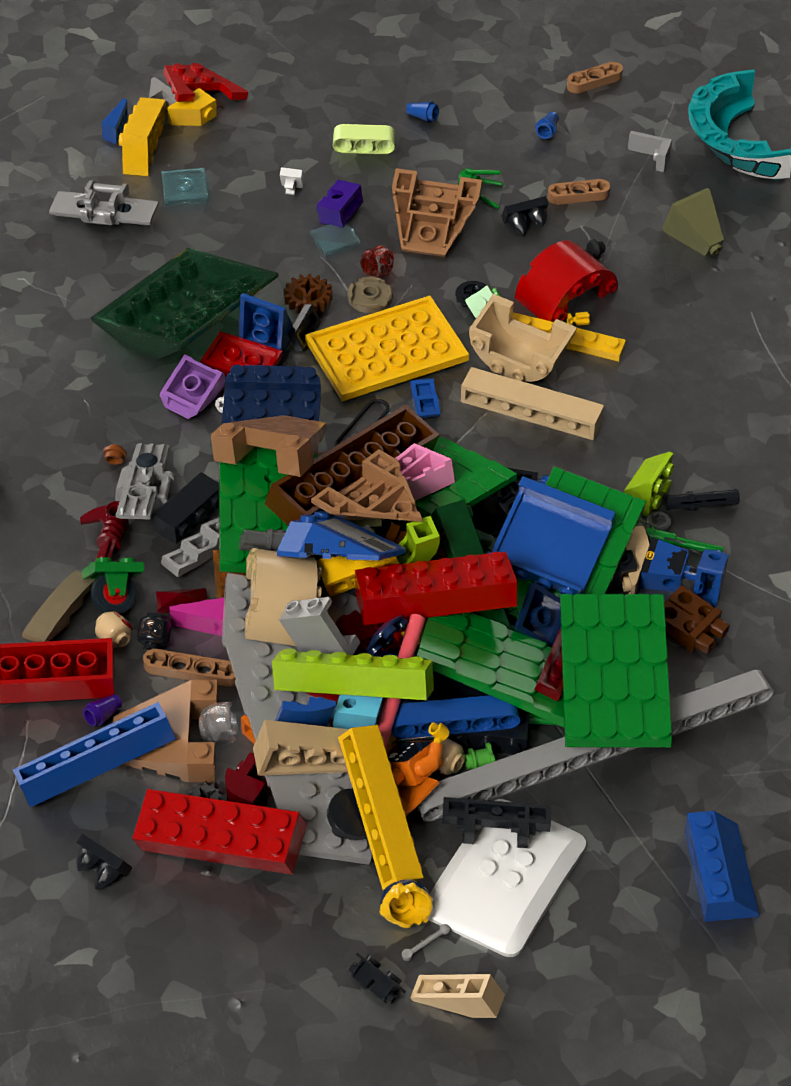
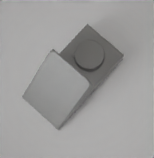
[149,77,176,110]

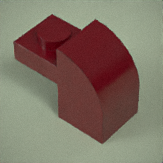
[225,752,266,806]

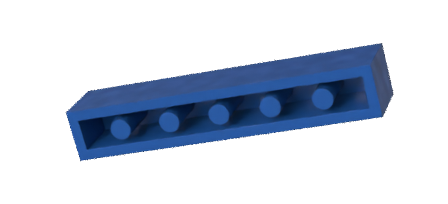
[13,702,176,807]

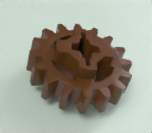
[283,274,333,314]

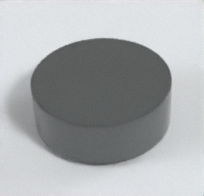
[646,511,671,531]

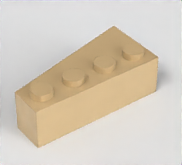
[253,720,349,776]

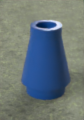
[406,101,439,123]
[535,112,559,139]

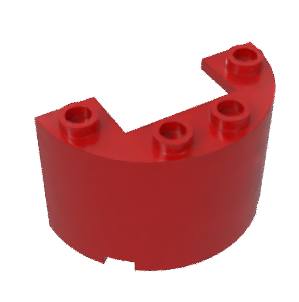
[515,240,618,322]

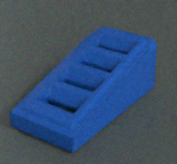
[101,98,128,144]

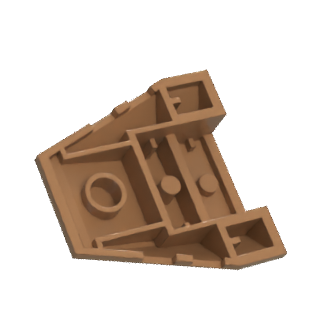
[392,168,482,257]

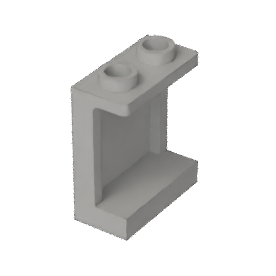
[279,597,360,655]

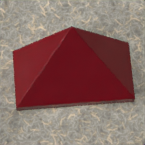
[156,588,207,614]

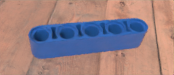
[392,695,520,739]

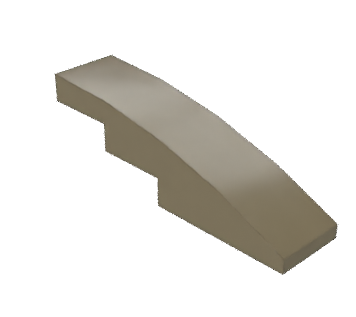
[22,570,95,642]

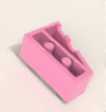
[395,443,455,501]

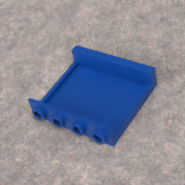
[487,476,615,595]

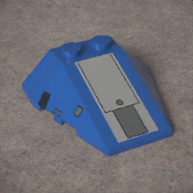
[277,511,405,561]

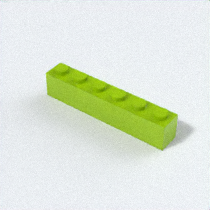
[272,648,434,700]

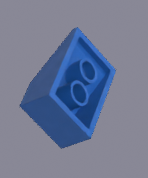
[239,293,293,354]

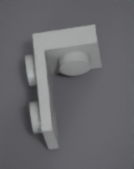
[628,131,672,172]

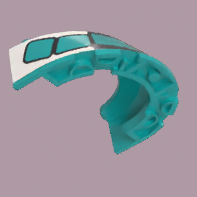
[688,69,791,180]

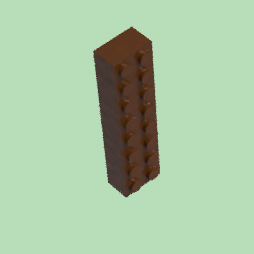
[265,404,440,526]

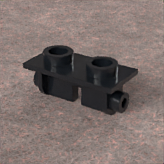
[349,952,406,1004]

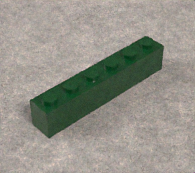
[432,499,514,631]

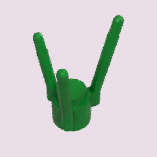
[458,168,503,209]

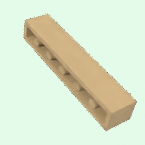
[461,367,604,440]

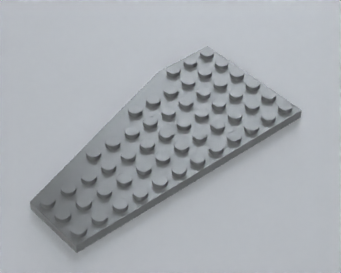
[222,573,373,865]

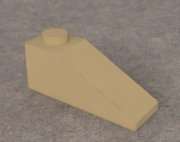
[410,974,505,1018]

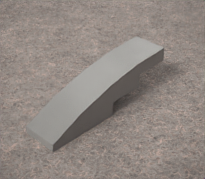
[161,517,219,577]

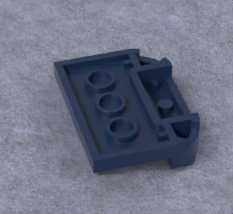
[221,365,321,425]

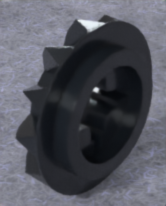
[455,281,487,307]

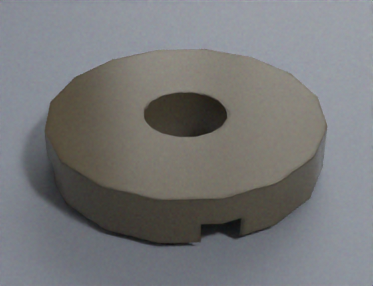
[348,276,393,313]

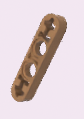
[143,649,236,687]

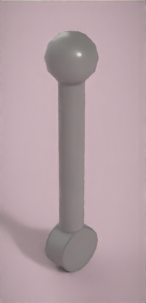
[402,924,450,961]

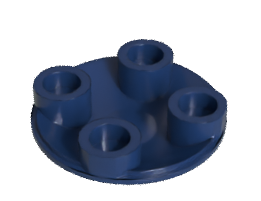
[367,615,409,656]

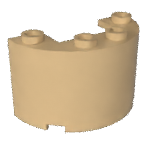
[469,294,577,382]
[245,548,321,646]

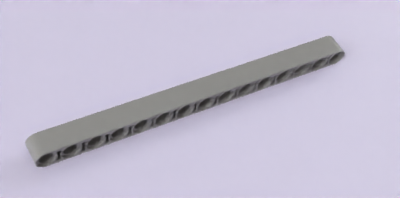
[416,670,774,822]

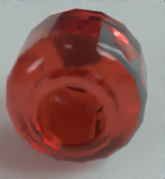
[360,246,394,277]

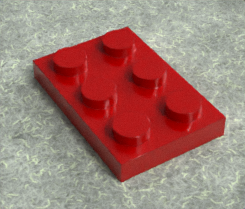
[200,331,283,376]

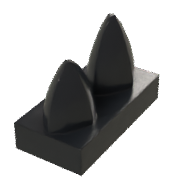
[501,196,549,236]
[76,834,132,890]

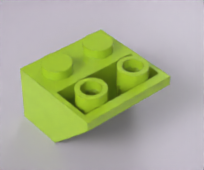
[624,452,675,517]

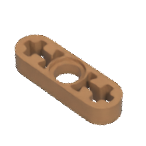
[567,62,623,93]
[547,179,610,205]

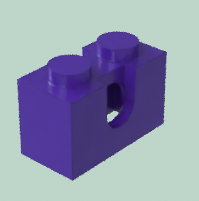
[316,180,364,228]

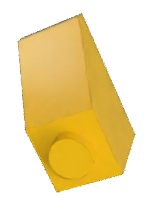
[167,88,217,126]

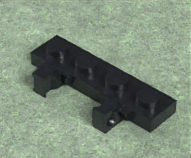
[442,797,551,848]

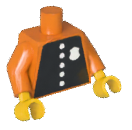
[386,722,449,786]

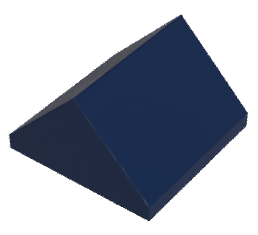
[514,582,561,647]

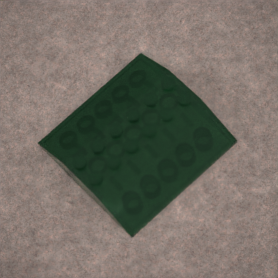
[91,248,279,359]

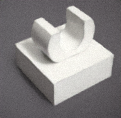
[280,167,304,195]

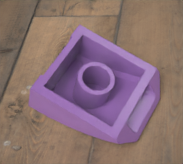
[160,354,226,419]

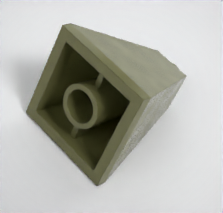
[662,188,724,256]

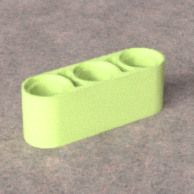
[333,124,396,154]

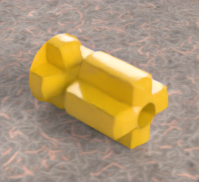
[567,312,590,326]

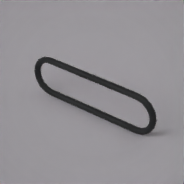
[335,399,389,446]

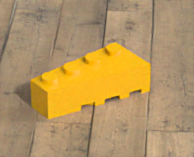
[119,97,166,176]

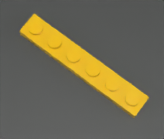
[512,312,626,362]

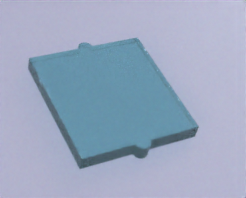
[309,223,360,256]

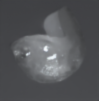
[198,702,238,745]

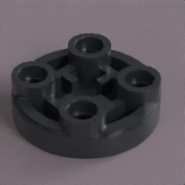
[327,788,368,840]

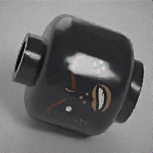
[137,613,172,650]

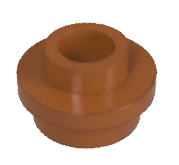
[103,444,127,465]

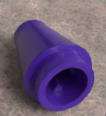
[83,694,122,726]

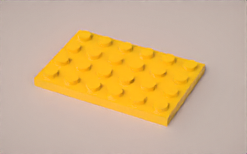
[305,296,469,401]

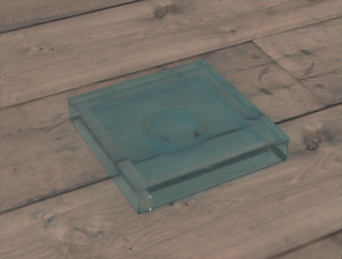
[161,168,209,206]

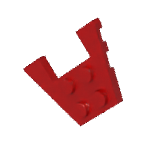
[163,63,249,102]

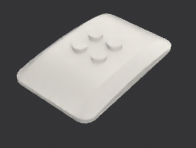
[429,799,586,957]

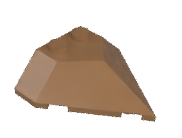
[311,449,422,522]

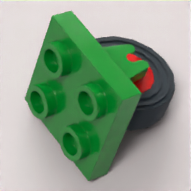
[82,557,144,614]

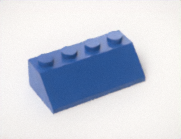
[685,811,759,922]

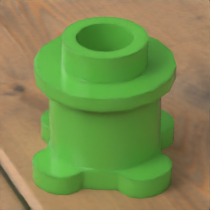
[465,742,495,770]

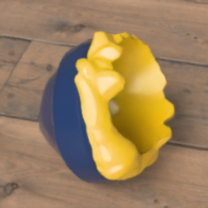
[379,879,433,928]

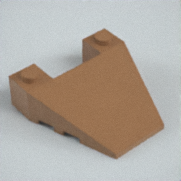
[211,415,327,477]
[113,680,219,782]

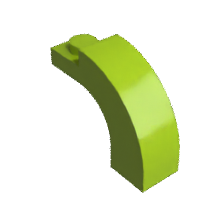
[396,516,440,564]

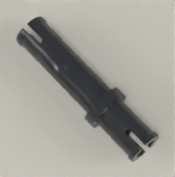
[665,489,740,511]

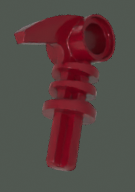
[80,501,129,559]

